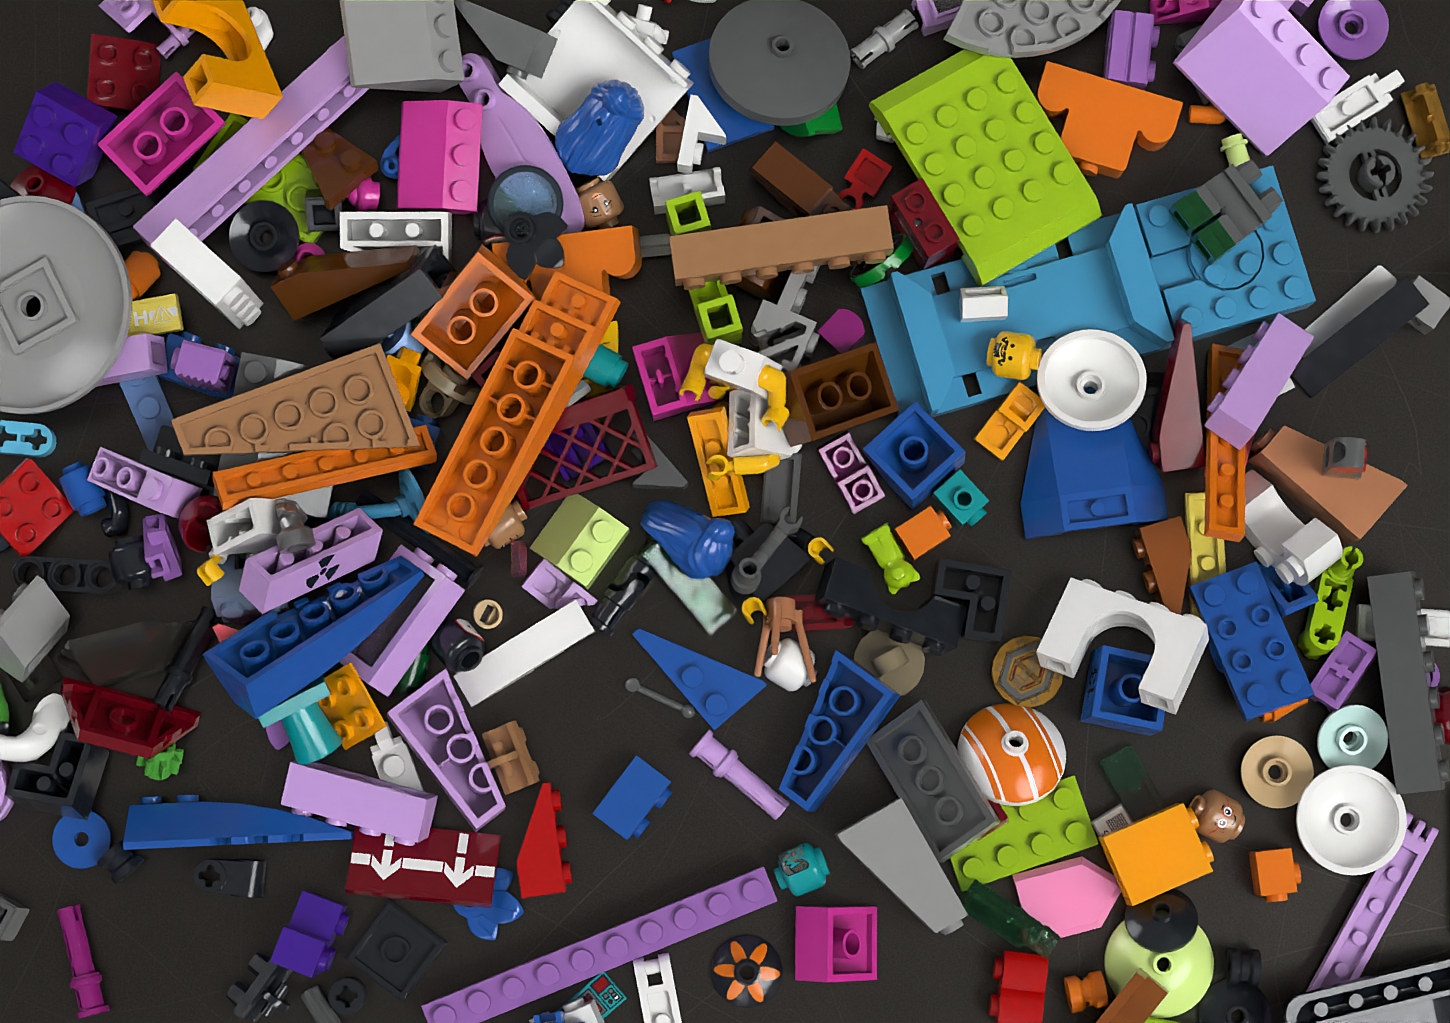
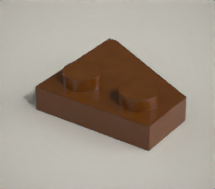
[301,127,378,211]

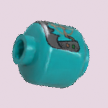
[773,842,830,897]

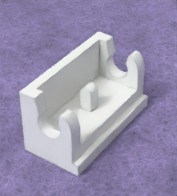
[649,167,725,215]

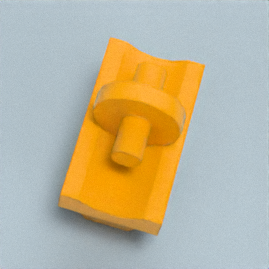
[386,347,422,412]

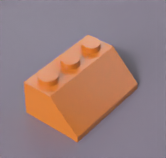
[410,244,535,380]

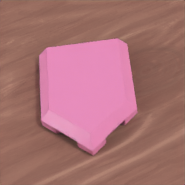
[1012,856,1121,946]

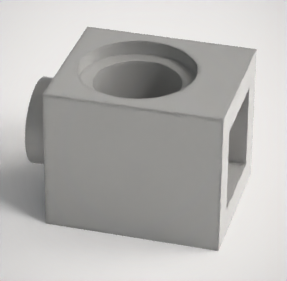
[1408,275,1450,335]

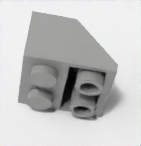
[0,575,70,682]

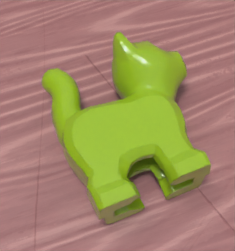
[861,522,920,594]

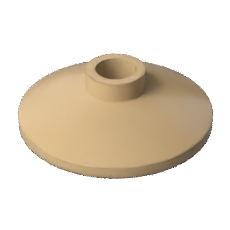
[1240,736,1314,808]

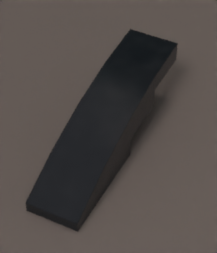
[1291,276,1430,399]

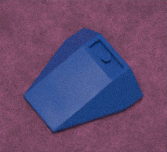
[1020,387,1168,539]

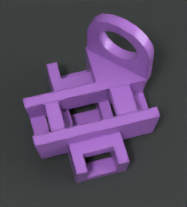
[143,514,182,581]

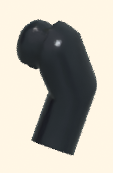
[101,489,128,538]

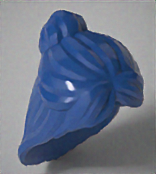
[555,80,644,176]
[640,500,735,580]

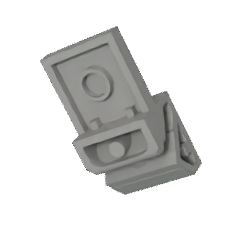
[750,266,820,374]

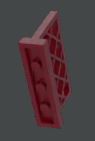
[517,382,658,511]

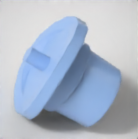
[378,320,425,357]

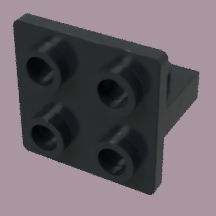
[138,425,221,497]

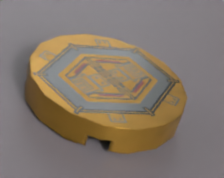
[991,636,1063,708]

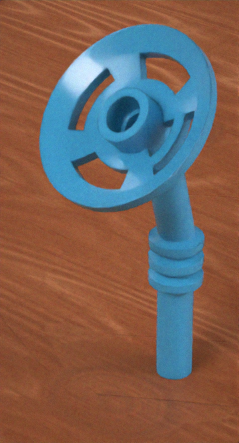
[307,469,430,534]

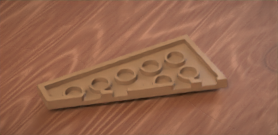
[171,343,420,456]

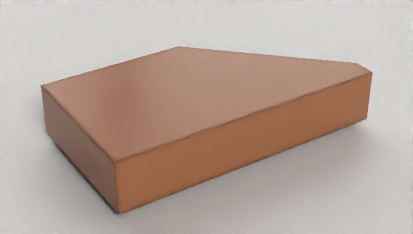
[656,108,686,163]

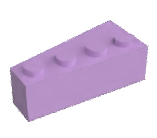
[387,669,506,832]

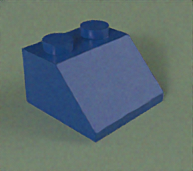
[863,401,965,510]

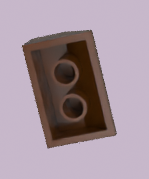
[783,342,899,447]

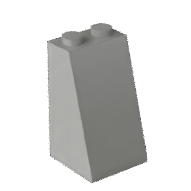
[834,798,968,935]

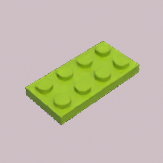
[949,775,1099,892]

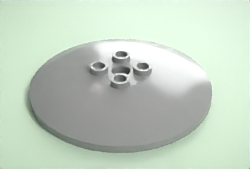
[0,196,132,414]

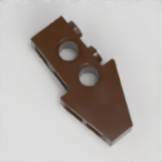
[748,141,864,267]

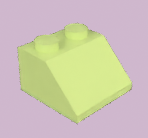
[530,494,630,590]

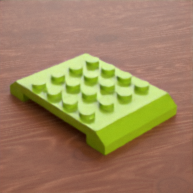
[869,49,1102,287]

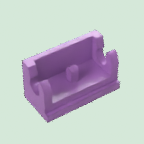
[1310,631,1377,713]

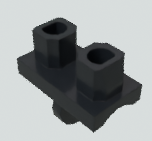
[226,953,292,1023]

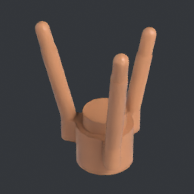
[754,597,817,683]

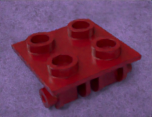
[87,34,161,111]

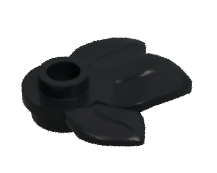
[504,212,568,280]

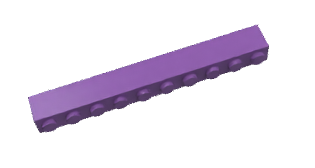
[421,866,777,1023]

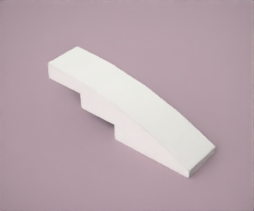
[454,600,595,707]

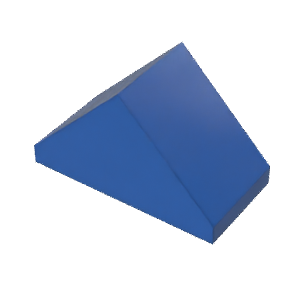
[1259,564,1319,617]

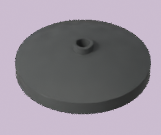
[708,0,851,126]

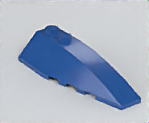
[203,556,424,719]
[123,795,355,850]

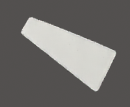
[1302,265,1397,358]

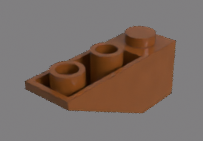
[1132,516,1192,615]

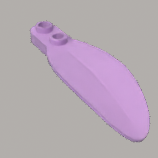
[459,53,585,234]

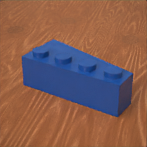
[779,650,901,812]

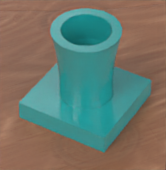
[258,674,342,765]

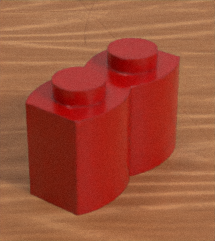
[989,950,1049,1023]

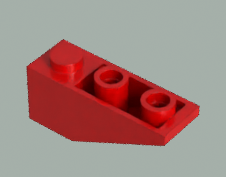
[517,782,572,898]

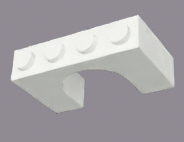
[150,218,264,329]
[1036,578,1209,715]

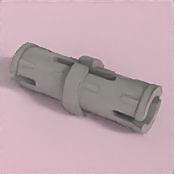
[850,9,919,69]

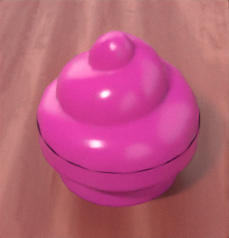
[346,177,380,212]

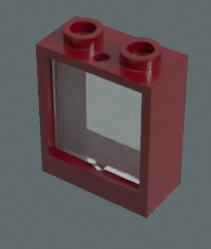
[888,178,960,271]

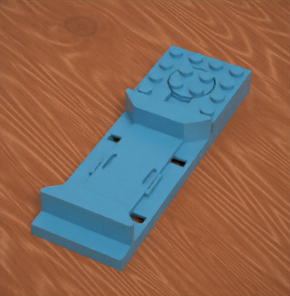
[859,165,1316,418]

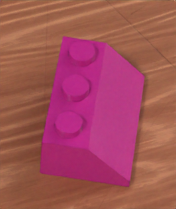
[97,71,226,196]
[396,100,483,215]

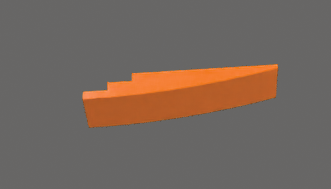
[413,271,621,556]

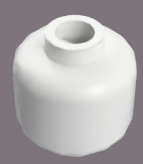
[763,638,817,692]

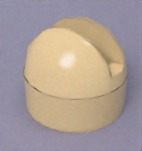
[472,599,503,629]

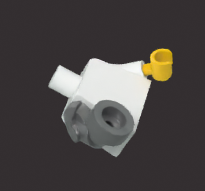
[197,498,316,586]

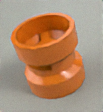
[1064,970,1108,1013]

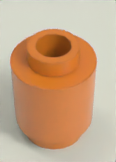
[124,251,160,301]

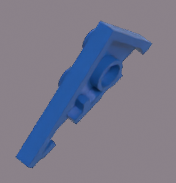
[632,629,767,730]

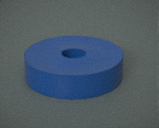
[52,811,113,869]

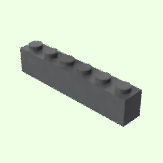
[1367,571,1450,795]

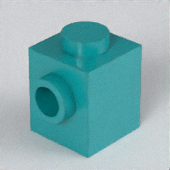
[931,469,989,528]

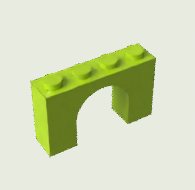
[665,191,743,345]

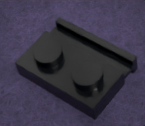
[86,187,162,249]

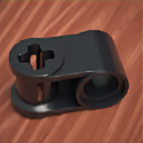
[193,858,267,898]

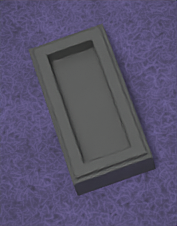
[760,453,802,524]

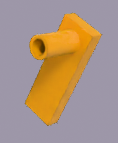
[687,401,750,517]

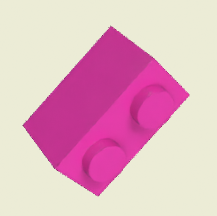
[795,906,877,982]

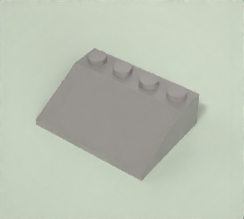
[340,0,465,93]

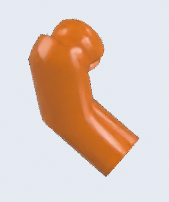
[1188,103,1227,124]

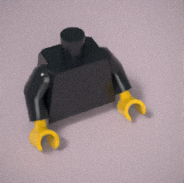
[726,517,834,624]

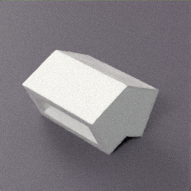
[959,286,1008,322]

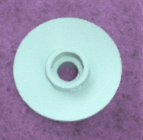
[1317,705,1388,769]

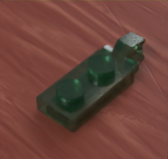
[962,879,1060,958]

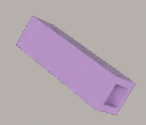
[96,333,168,387]

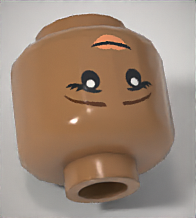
[575,176,624,230]

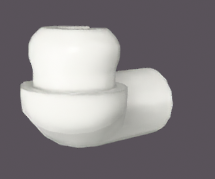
[247,7,273,51]

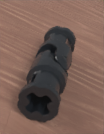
[586,533,668,637]

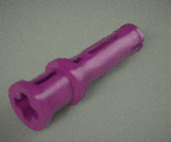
[57,904,110,1019]

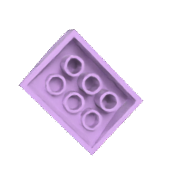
[1173,0,1350,156]

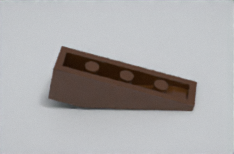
[270,245,420,321]

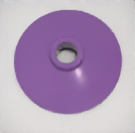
[1318,0,1389,60]

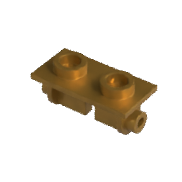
[1400,82,1450,158]

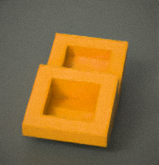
[973,381,1045,461]

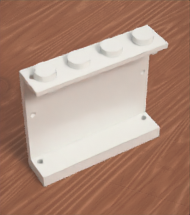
[498,0,694,181]

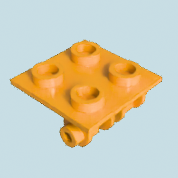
[317,662,387,750]

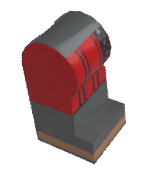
[1322,437,1368,480]

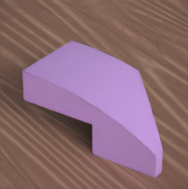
[520,558,598,609]

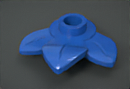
[453,868,524,940]

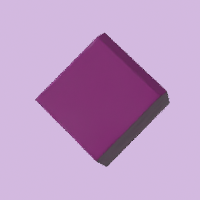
[817,309,865,356]

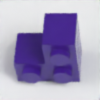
[270,889,350,978]

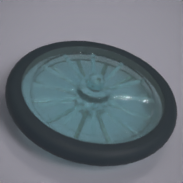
[487,165,564,237]

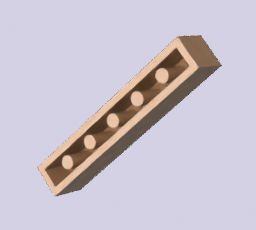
[669,205,894,290]

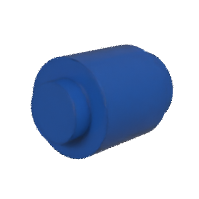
[58,461,107,517]

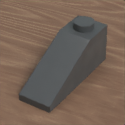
[454,0,558,80]

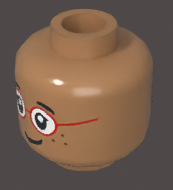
[1189,789,1245,843]

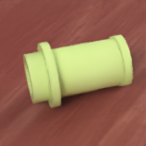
[1220,133,1250,167]

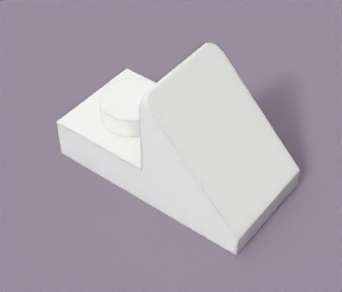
[677,95,726,174]

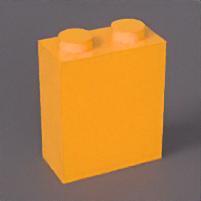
[1098,803,1214,906]

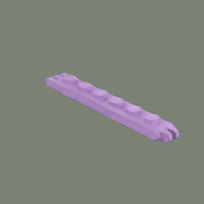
[1306,811,1439,992]

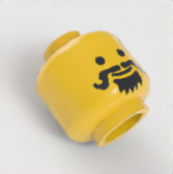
[986,331,1042,380]

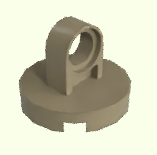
[419,350,482,418]
[853,629,925,696]

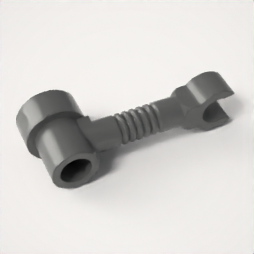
[731,507,803,594]

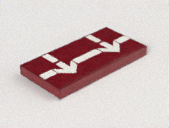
[345,826,501,908]

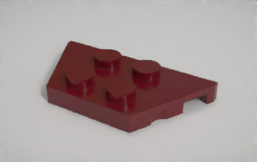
[60,677,201,759]

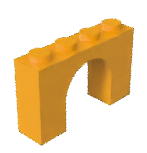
[152,0,283,119]

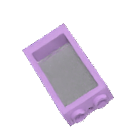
[339,545,465,697]

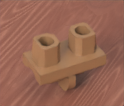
[482,720,540,795]

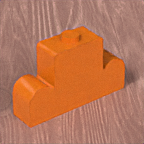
[1035,61,1183,179]
[492,225,642,301]

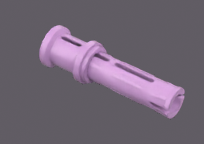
[689,729,790,820]

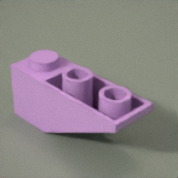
[87,447,203,519]

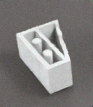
[340,212,452,265]

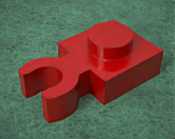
[838,148,894,210]

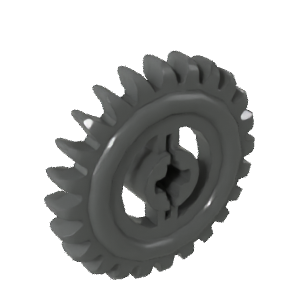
[1316,117,1434,233]

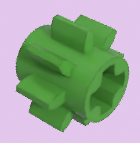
[136,742,184,780]

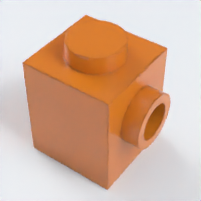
[1249,848,1301,902]

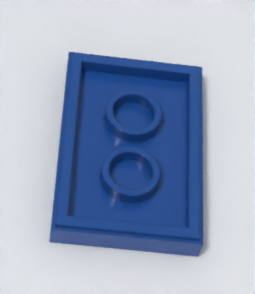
[672,38,774,153]

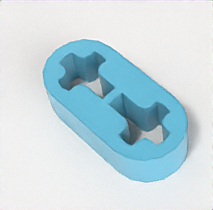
[0,420,57,458]

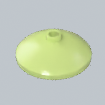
[1104,910,1214,1018]

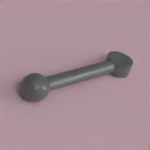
[625,678,695,718]

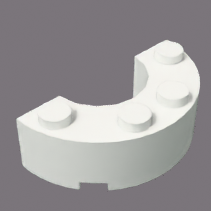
[1245,469,1343,586]

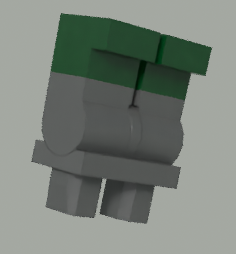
[1169,159,1283,266]

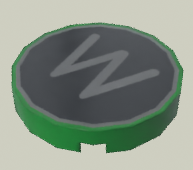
[849,233,914,288]

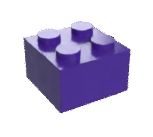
[13,82,118,187]

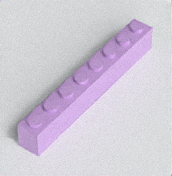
[133,36,369,268]

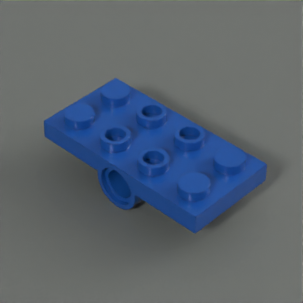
[1188,561,1314,722]

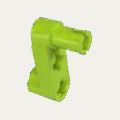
[1298,546,1363,660]

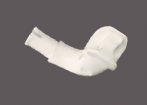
[0,693,71,762]

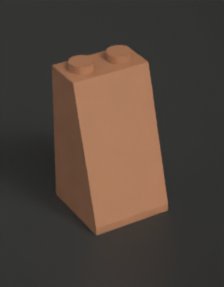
[1247,425,1408,546]

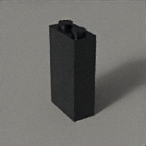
[320,245,458,359]

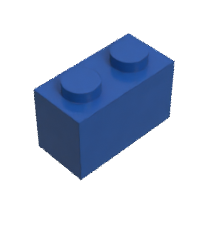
[592,755,673,840]

